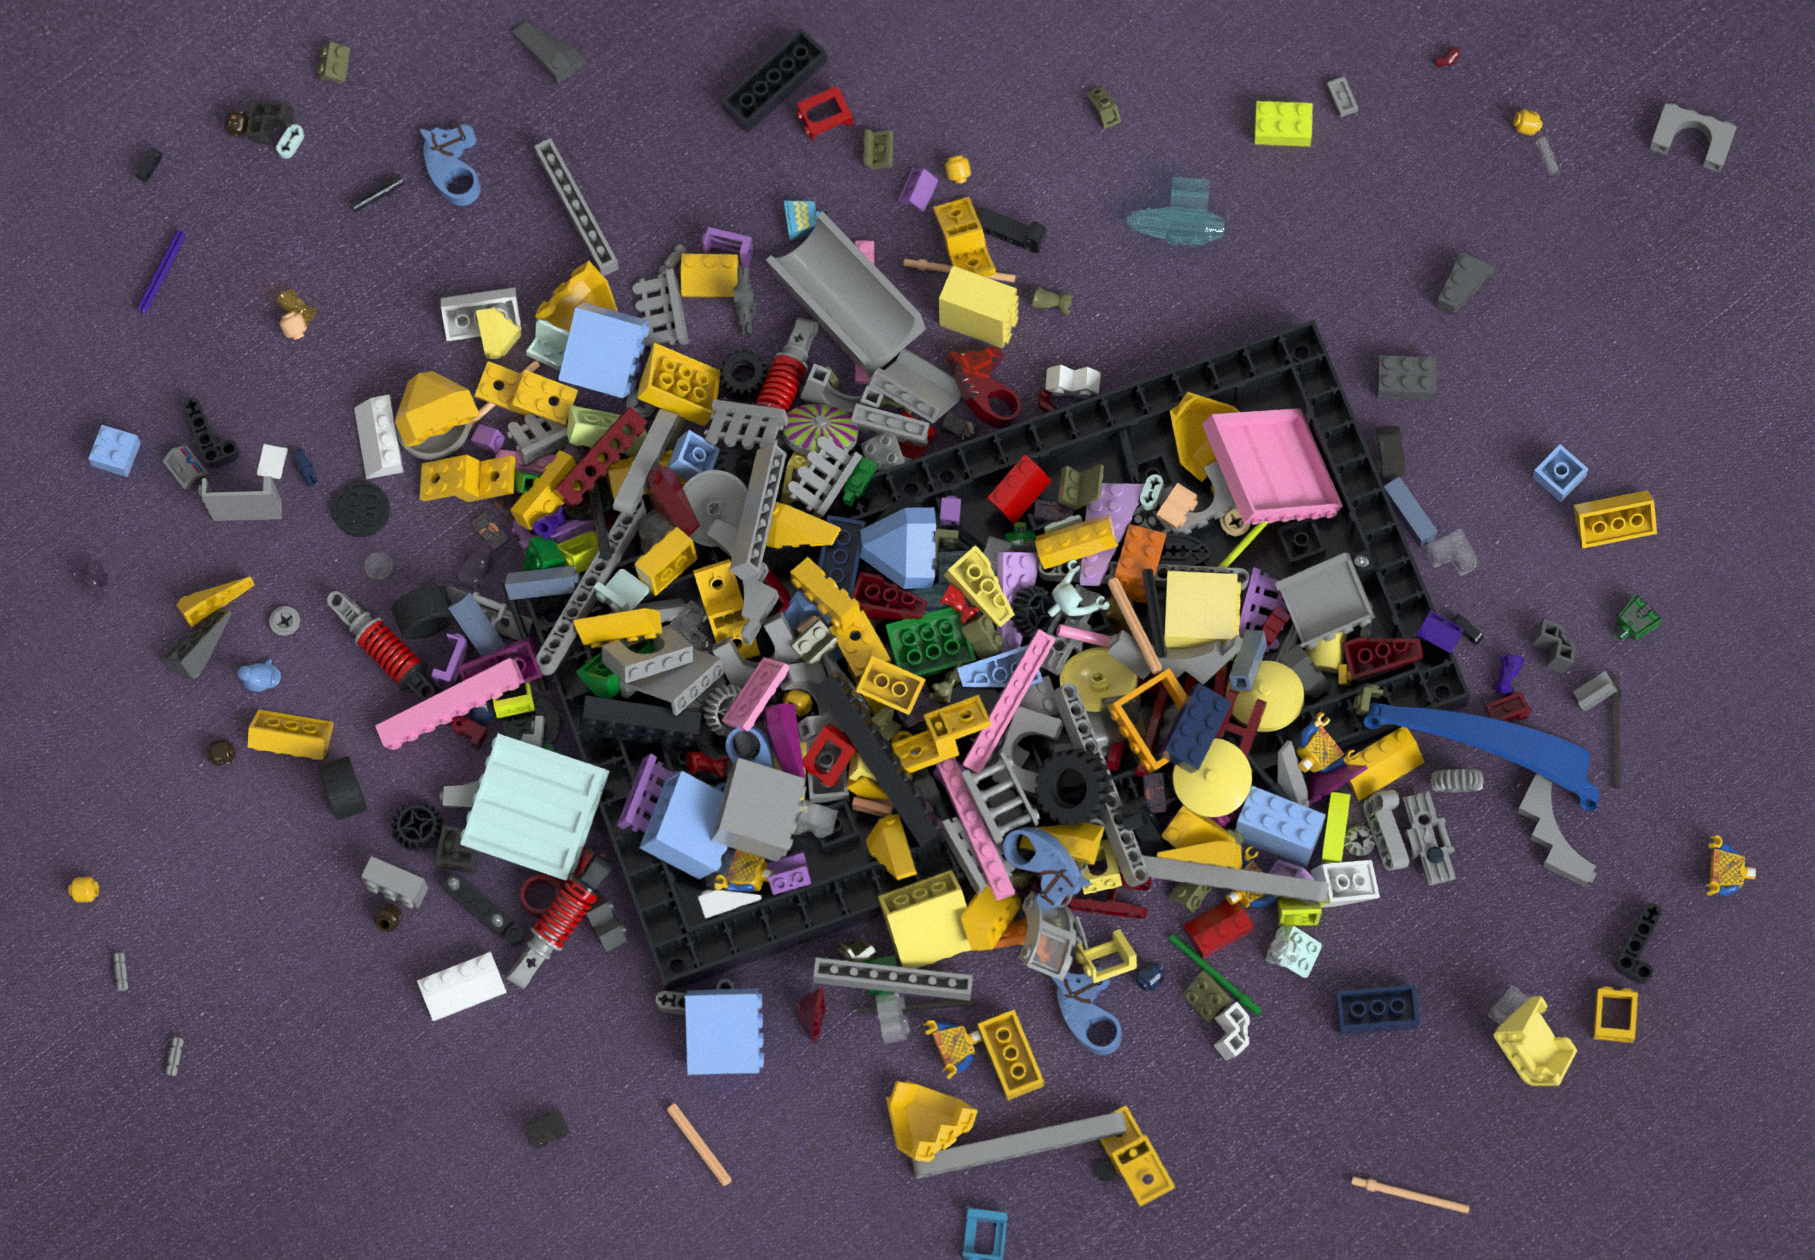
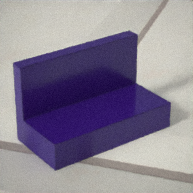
[1417,610,1464,653]

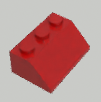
[985,455,1052,524]
[1182,901,1254,959]

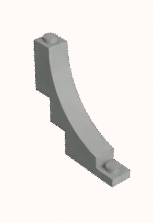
[707,519,779,645]
[1107,630,1243,684]
[440,716,545,810]
[1517,773,1597,887]

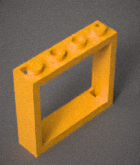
[1108,668,1187,774]

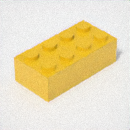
[978,1010,1044,1101]

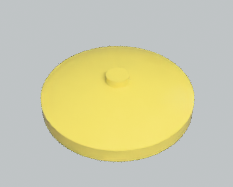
[1060,647,1138,712]
[1226,661,1304,732]
[1173,739,1252,817]

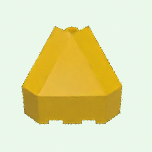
[535,261,618,333]
[395,371,480,447]
[1170,392,1240,482]
[886,1080,978,1162]

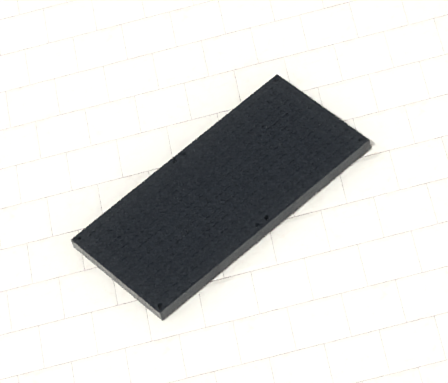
[525,320,1470,991]

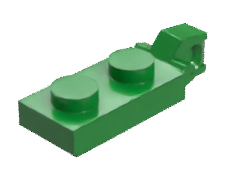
[843,457,878,507]

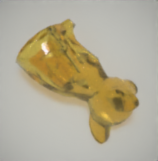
[277,288,317,327]

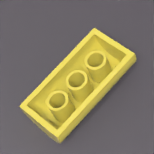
[1305,632,1347,674]

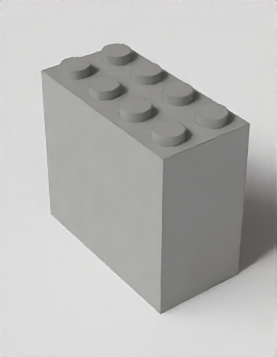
[711,758,806,862]

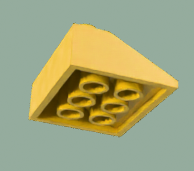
[637,343,720,426]

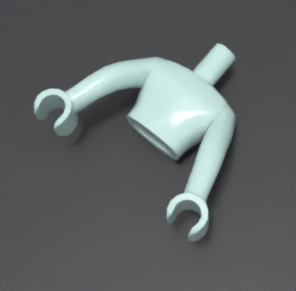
[1047,560,1110,617]

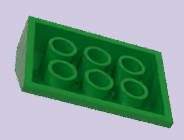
[886,607,976,678]

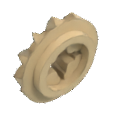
[1220,508,1251,537]

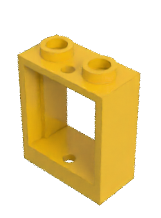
[1593,987,1638,1043]

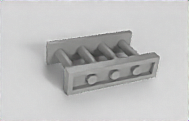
[961,752,1040,845]

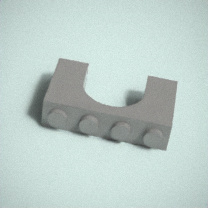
[1650,103,1737,173]
[800,364,884,416]
[1158,461,1237,535]
[712,611,801,689]
[602,625,693,683]
[780,661,845,743]
[991,706,1064,796]

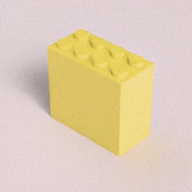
[939,266,1019,349]
[1164,571,1241,660]
[878,870,971,969]

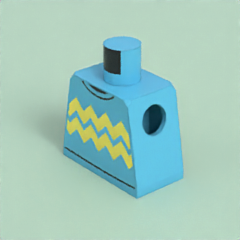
[784,201,828,241]

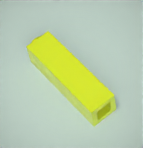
[1321,792,1350,864]

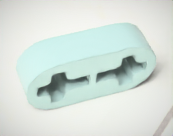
[277,125,304,159]
[1140,475,1164,510]

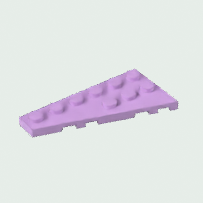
[1080,483,1145,586]
[996,552,1040,655]

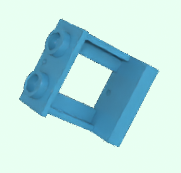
[963,1208,1008,1260]

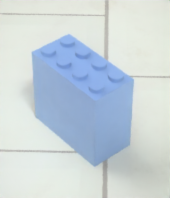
[558,302,650,398]
[640,771,728,879]
[1236,786,1325,868]
[685,989,764,1074]

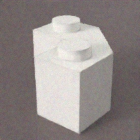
[1045,365,1101,398]
[1214,1002,1249,1061]

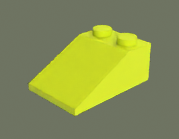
[1277,897,1322,927]

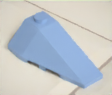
[957,645,1043,687]

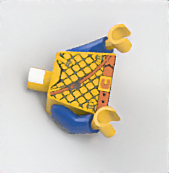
[1297,712,1359,773]
[1706,835,1756,897]
[1226,847,1278,908]
[714,849,775,894]
[923,1020,982,1079]

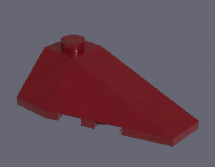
[647,465,700,537]
[850,572,927,619]
[1343,637,1424,682]
[796,988,826,1044]

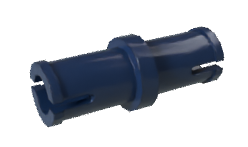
[292,449,318,487]

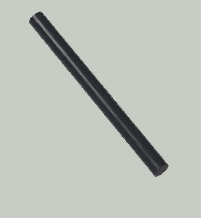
[585,467,612,560]

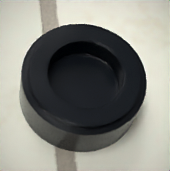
[505,924,525,945]
[1096,1161,1115,1182]

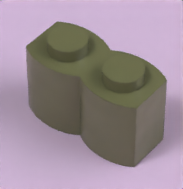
[962,614,1005,659]

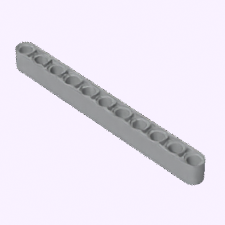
[536,498,647,675]
[1038,560,1249,590]
[1053,683,1149,887]
[1117,855,1329,903]
[912,1112,1127,1178]

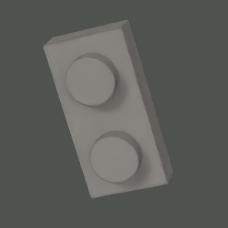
[1327,77,1358,117]

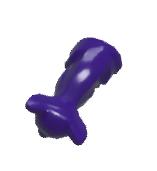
[533,505,566,540]
[1492,655,1525,696]

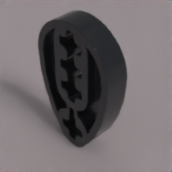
[1159,533,1211,566]

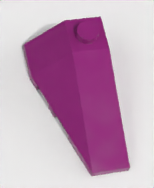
[457,636,543,683]
[762,704,805,782]
[1308,764,1368,807]

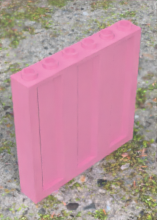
[1202,408,1343,524]

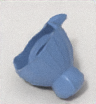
[237,659,281,692]

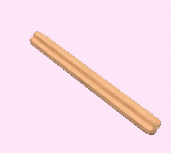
[1108,577,1162,674]

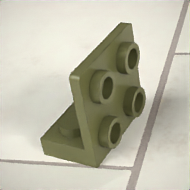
[1058,464,1104,510]
[933,529,959,577]

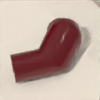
[1435,47,1460,67]
[1037,389,1058,413]

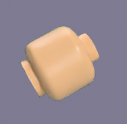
[279,311,307,340]

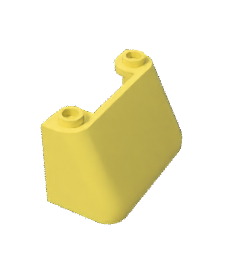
[1494,996,1577,1086]

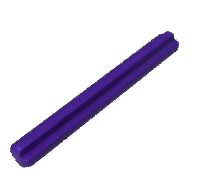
[137,230,186,314]

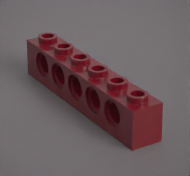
[552,407,647,507]

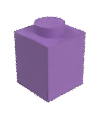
[471,424,505,454]
[940,496,961,526]

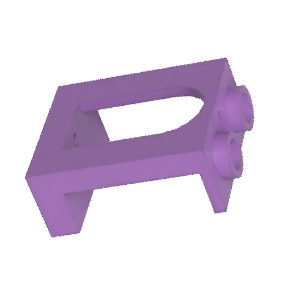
[701,227,754,268]
[431,633,469,690]
[766,850,811,895]

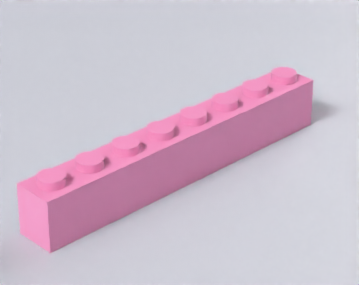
[375,658,525,750]

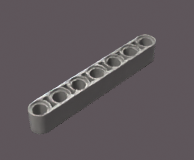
[613,409,680,515]

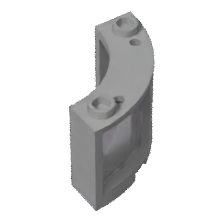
[1018,891,1076,981]

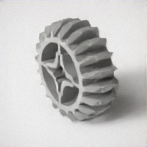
[703,684,742,737]
[1431,769,1484,793]

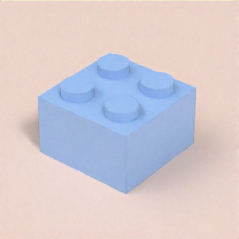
[88,425,141,477]
[667,430,720,481]
[1532,444,1588,503]

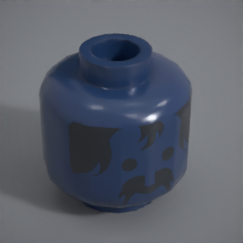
[470,699,496,723]
[1135,962,1164,991]

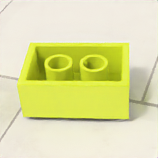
[1254,101,1313,147]

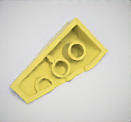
[476,308,521,359]
[943,545,1014,628]

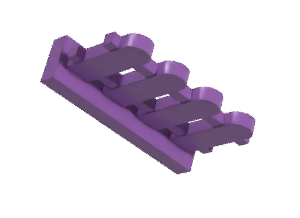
[511,509,595,558]
[1239,567,1288,652]
[617,754,679,833]

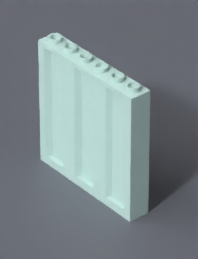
[460,734,609,881]

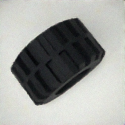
[719,349,767,401]

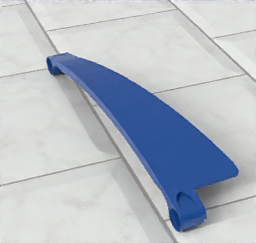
[1364,703,1600,811]

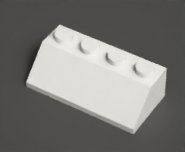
[441,288,521,341]
[354,395,404,479]
[417,952,507,1021]

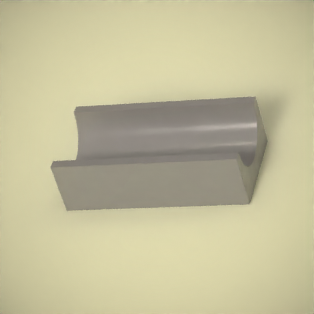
[766,211,926,378]

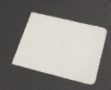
[257,444,288,479]

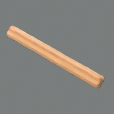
[667,1104,731,1186]

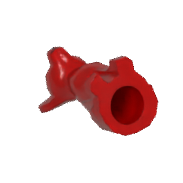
[940,583,979,624]
[687,751,730,778]

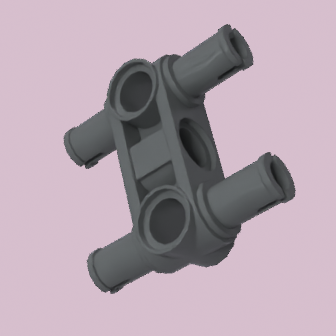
[734,267,755,335]

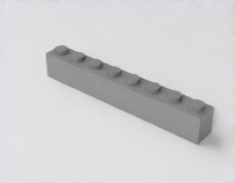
[534,138,619,277]
[729,443,786,580]
[813,958,973,1001]

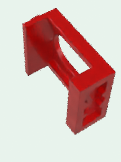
[796,86,854,142]
[802,723,858,787]

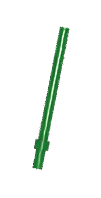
[1169,934,1262,1016]

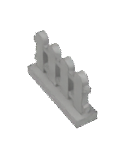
[633,269,689,349]
[704,400,789,450]
[507,401,575,466]
[851,403,930,447]
[786,436,862,519]
[943,817,1015,895]

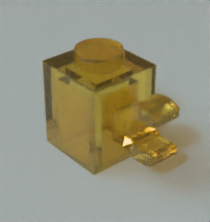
[1105,593,1134,622]

